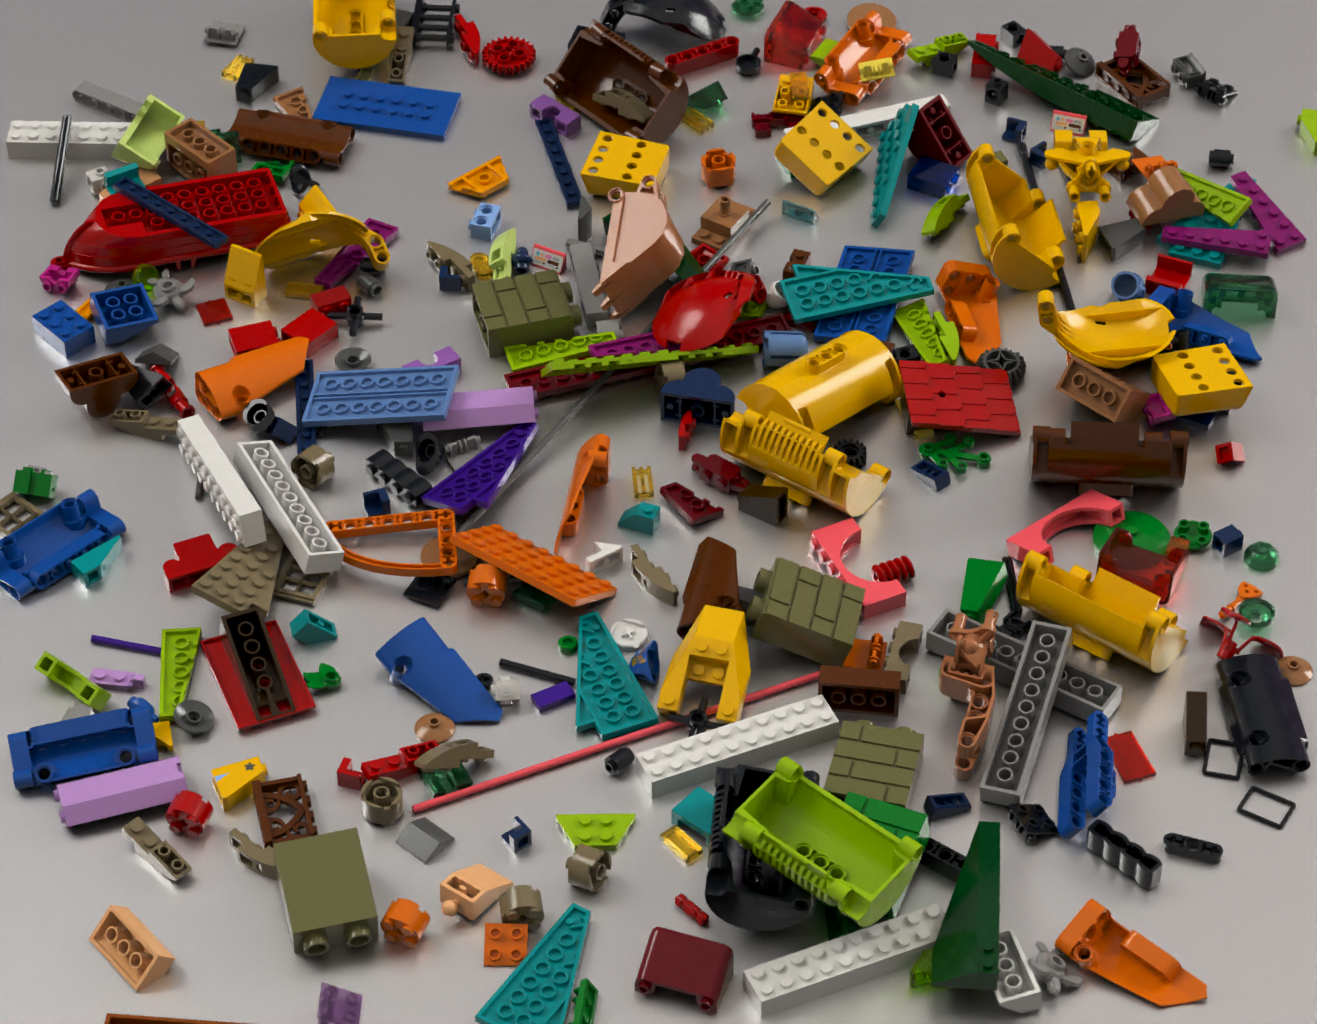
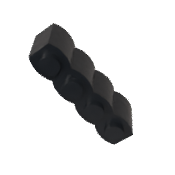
[365,449,432,507]
[1086,819,1162,889]

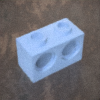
[468,202,502,241]

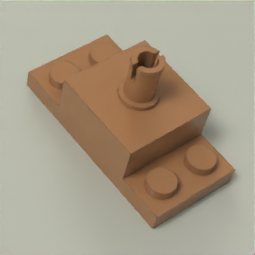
[691,196,756,251]

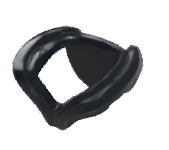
[289,164,320,195]

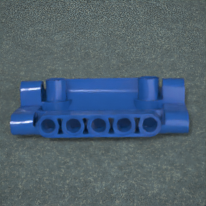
[0,489,126,600]
[7,705,159,790]

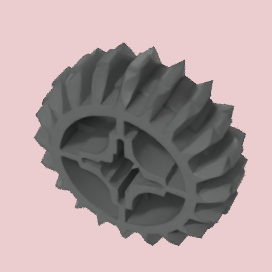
[976,347,1026,388]

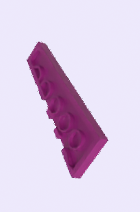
[314,218,399,289]
[1161,226,1273,259]
[588,332,703,359]

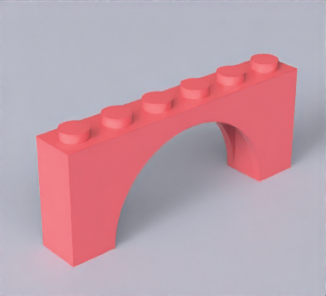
[1006,489,1125,564]
[809,518,906,620]

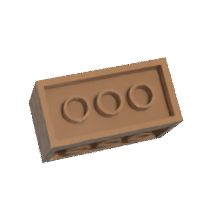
[164,118,238,180]
[1055,355,1150,423]

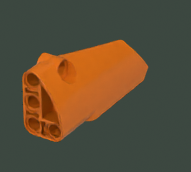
[554,434,611,555]
[1055,899,1207,1007]

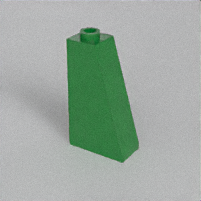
[960,558,1008,624]

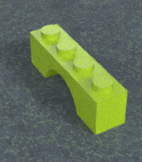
[34,651,112,712]

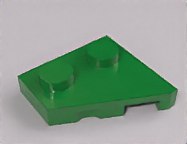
[251,160,295,183]

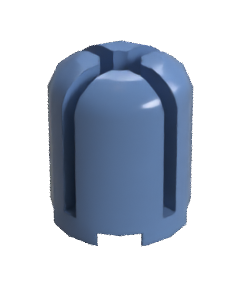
[762,330,808,367]

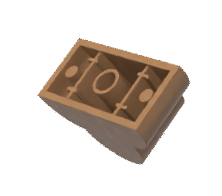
[1126,166,1205,227]

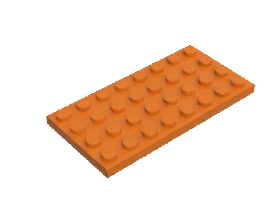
[449,524,617,607]

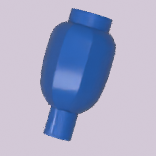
[127,696,160,723]

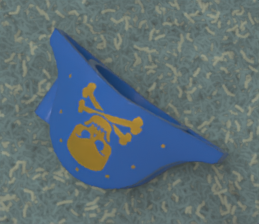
[629,640,660,684]

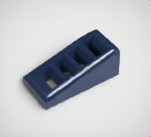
[910,459,951,492]
[923,792,972,820]

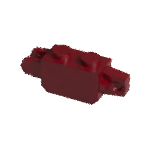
[1113,25,1142,77]
[691,453,750,494]

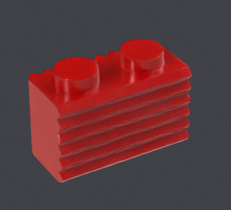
[310,285,352,317]

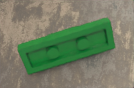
[568,978,598,1024]

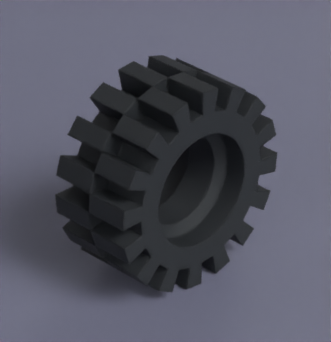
[834,439,867,470]

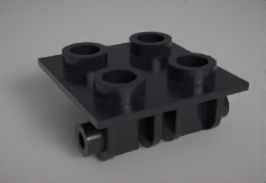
[1195,78,1239,105]
[810,91,844,117]
[403,575,456,607]
[1008,804,1059,843]

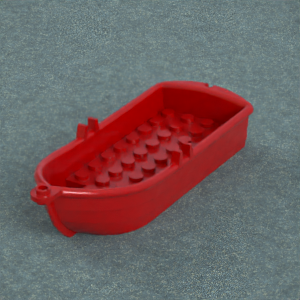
[50,168,292,273]

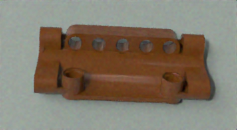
[224,108,355,167]

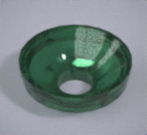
[1244,541,1279,572]
[1239,598,1275,629]

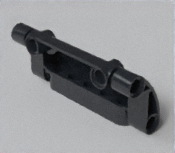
[1216,654,1311,776]

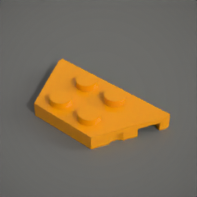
[447,155,509,198]

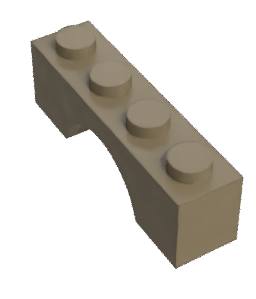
[884,621,923,695]

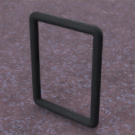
[1202,738,1243,780]
[1237,786,1296,828]

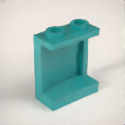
[671,786,714,847]

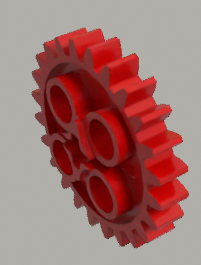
[482,36,536,75]

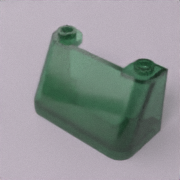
[1202,273,1278,318]

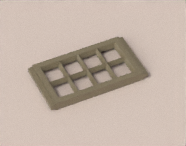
[0,492,44,537]
[272,545,347,606]

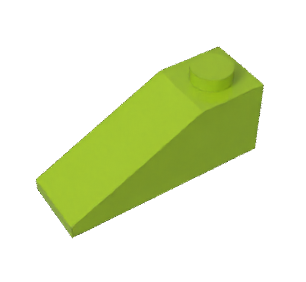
[1297,108,1317,156]

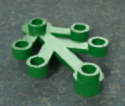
[919,433,991,474]

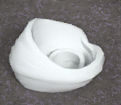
[765,281,788,309]

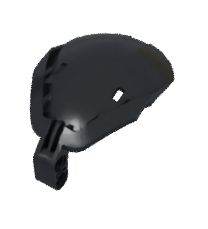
[600,0,726,41]

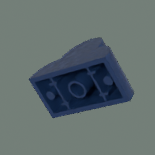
[660,368,735,428]

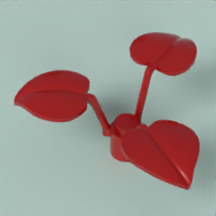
[1200,607,1284,660]

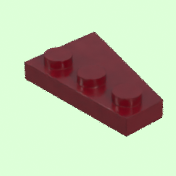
[660,482,724,526]

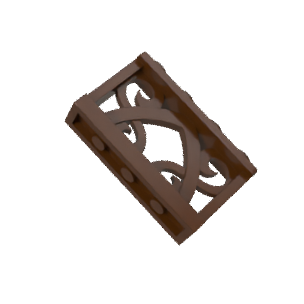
[1095,58,1171,109]
[251,773,318,849]

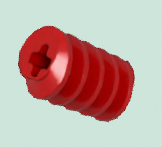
[871,556,915,582]

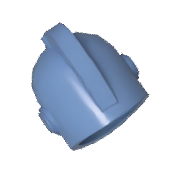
[1111,271,1146,302]

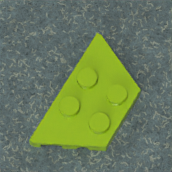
[556,813,636,851]

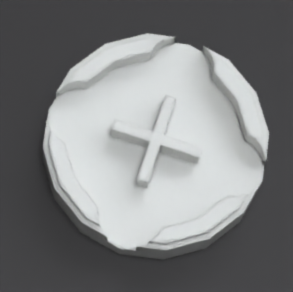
[609,619,648,652]

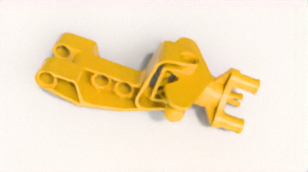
[1044,130,1131,203]

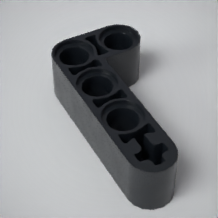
[919,818,966,883]

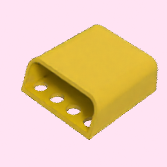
[774,101,873,196]
[580,131,669,199]
[1151,343,1254,416]

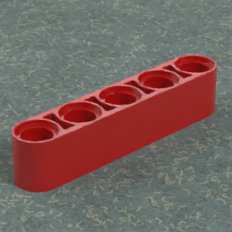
[665,36,739,76]

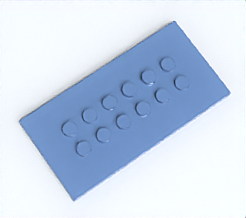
[301,365,460,427]

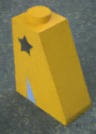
[211,756,268,812]

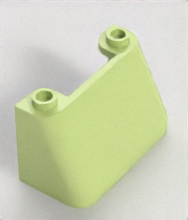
[110,94,185,170]

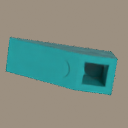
[71,535,123,588]

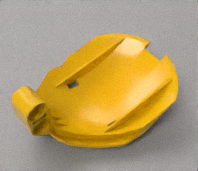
[254,211,390,271]
[1037,290,1176,369]

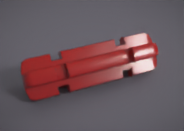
[675,894,709,926]

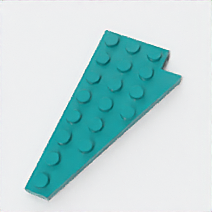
[870,103,919,228]
[1156,179,1256,270]
[475,903,591,1024]

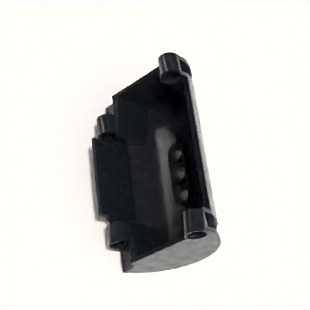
[705,764,820,931]

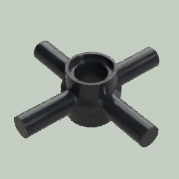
[328,296,383,337]
[667,697,724,737]

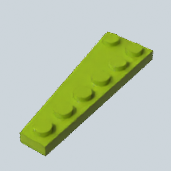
[1177,168,1253,227]
[894,298,948,364]
[503,331,617,373]
[159,627,202,722]

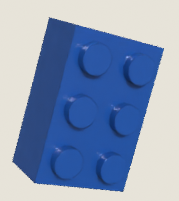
[32,300,96,359]

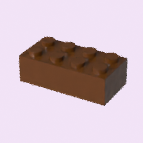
[818,665,901,717]

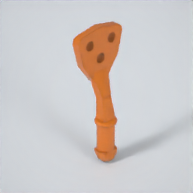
[1218,582,1263,619]

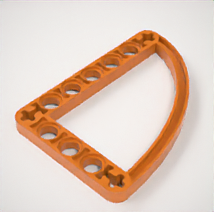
[326,509,458,577]

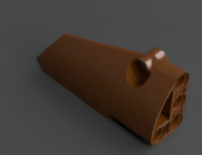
[677,536,747,639]

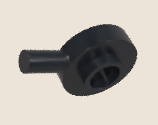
[736,47,761,75]

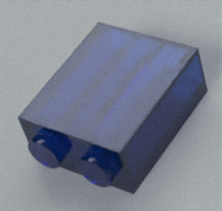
[907,155,962,199]

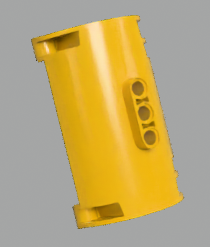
[312,0,396,69]
[966,143,1066,291]
[737,330,902,433]
[719,409,891,517]
[1016,550,1188,673]

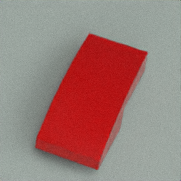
[678,411,696,450]

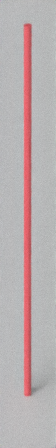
[411,670,820,814]

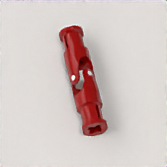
[149,364,195,419]

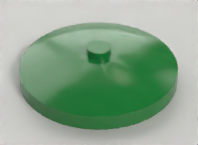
[1092,511,1170,570]

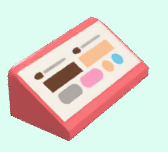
[1050,110,1087,136]
[531,243,567,275]

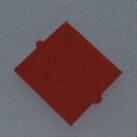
[195,298,233,327]

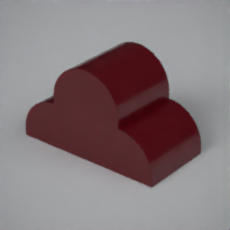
[908,95,972,172]

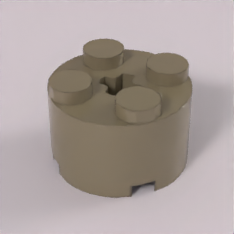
[654,360,687,398]
[291,444,335,489]
[361,777,404,826]
[565,843,612,892]
[499,885,544,930]

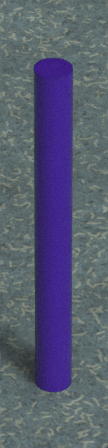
[91,635,161,656]

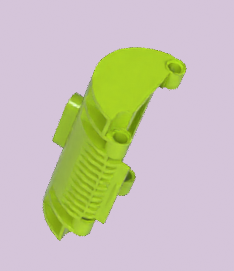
[722,756,924,927]

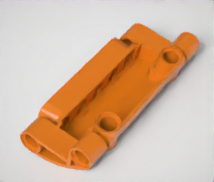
[814,11,912,106]

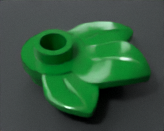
[303,663,341,689]

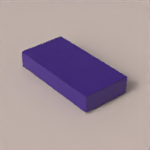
[531,681,576,712]

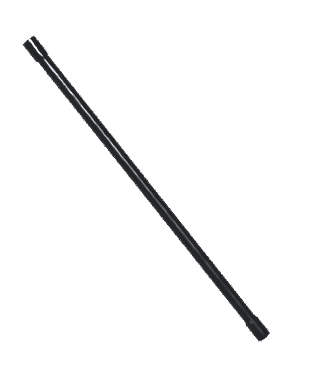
[1016,142,1076,311]

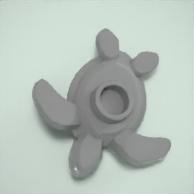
[147,270,196,311]
[1027,941,1083,995]

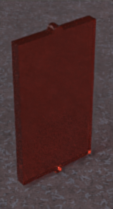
[1108,731,1156,784]

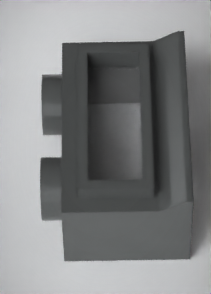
[1171,53,1206,90]

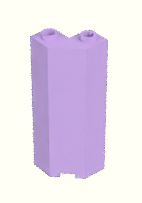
[423,386,539,432]
[53,756,188,827]

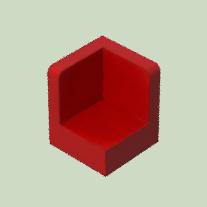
[1215,442,1245,465]
[337,757,367,791]

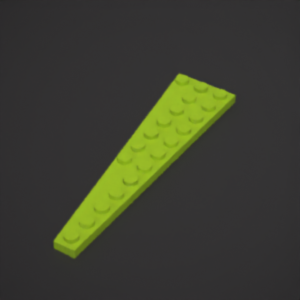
[540,343,759,378]

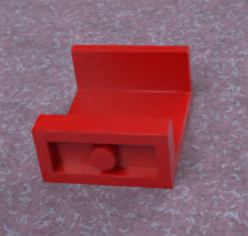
[1145,254,1193,295]

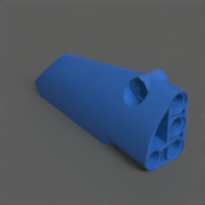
[1148,285,1262,361]
[375,617,503,724]

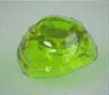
[132,263,158,292]

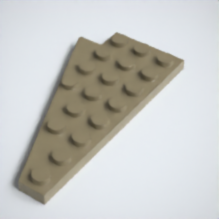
[190,519,284,617]

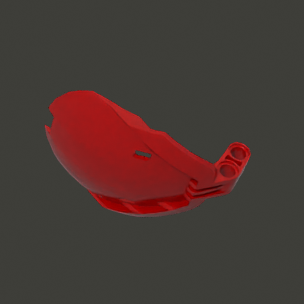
[652,270,767,352]

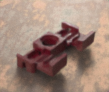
[751,112,805,138]

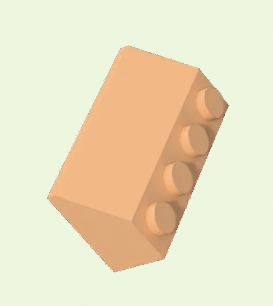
[89,905,176,991]

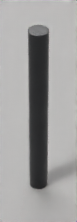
[499,658,576,686]

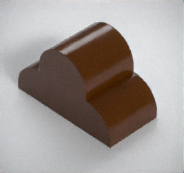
[54,352,138,418]

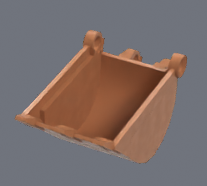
[592,175,684,320]

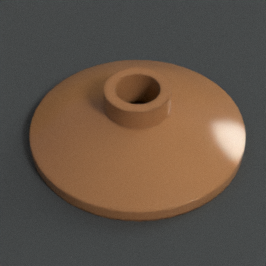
[1278,656,1313,687]
[414,713,455,744]

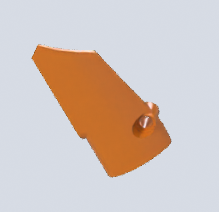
[935,260,1002,365]
[195,336,309,421]

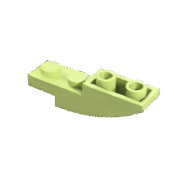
[488,227,516,280]

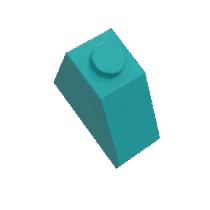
[618,502,660,536]
[289,609,337,644]

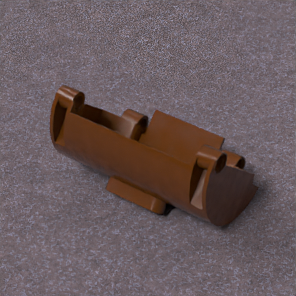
[543,18,689,144]
[1029,421,1189,496]

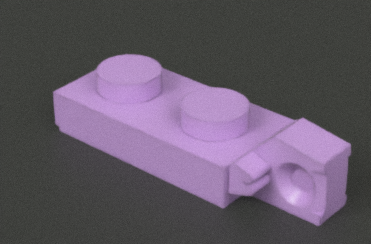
[89,668,146,692]

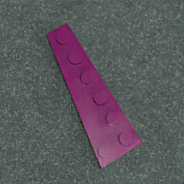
[1229,171,1306,255]

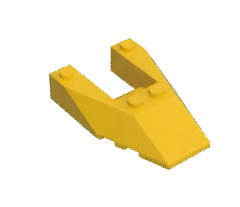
[657,605,751,725]

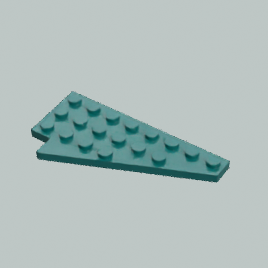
[780,264,934,324]
[576,611,659,741]

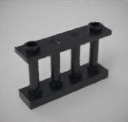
[411,0,460,50]

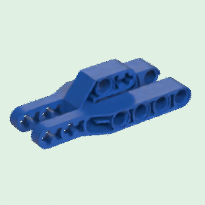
[1057,710,1116,840]

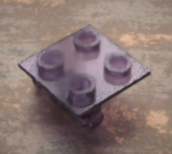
[317,982,362,1024]

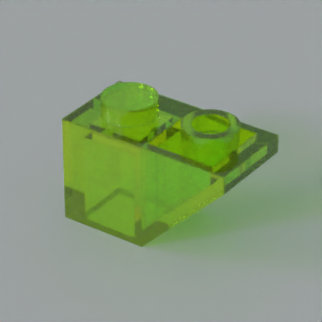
[909,948,933,988]

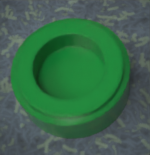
[558,635,578,655]

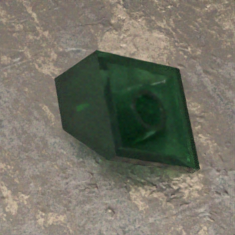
[687,80,728,109]

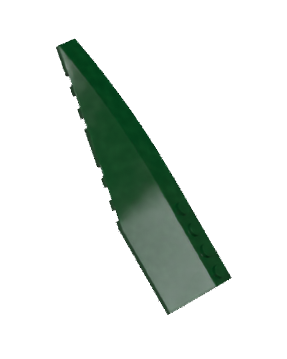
[967,40,1160,142]

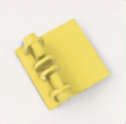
[858,57,895,82]

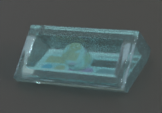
[782,199,819,225]

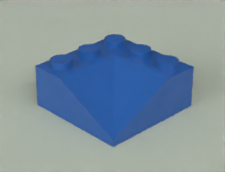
[90,283,159,345]

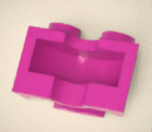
[39,264,80,294]
[1142,392,1176,426]

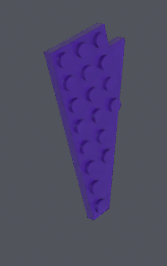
[421,422,539,515]

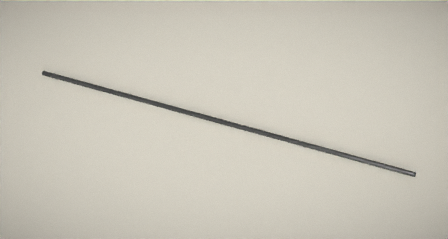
[448,199,771,542]

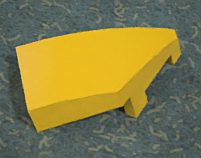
[153,721,174,751]

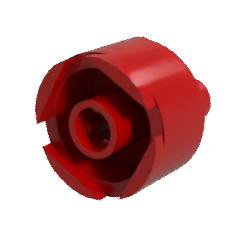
[165,790,214,839]

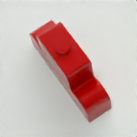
[163,534,237,593]

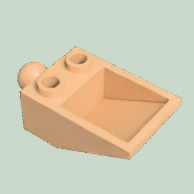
[440,863,513,921]

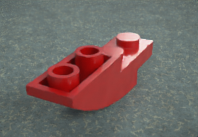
[453,14,481,67]
[360,740,439,781]

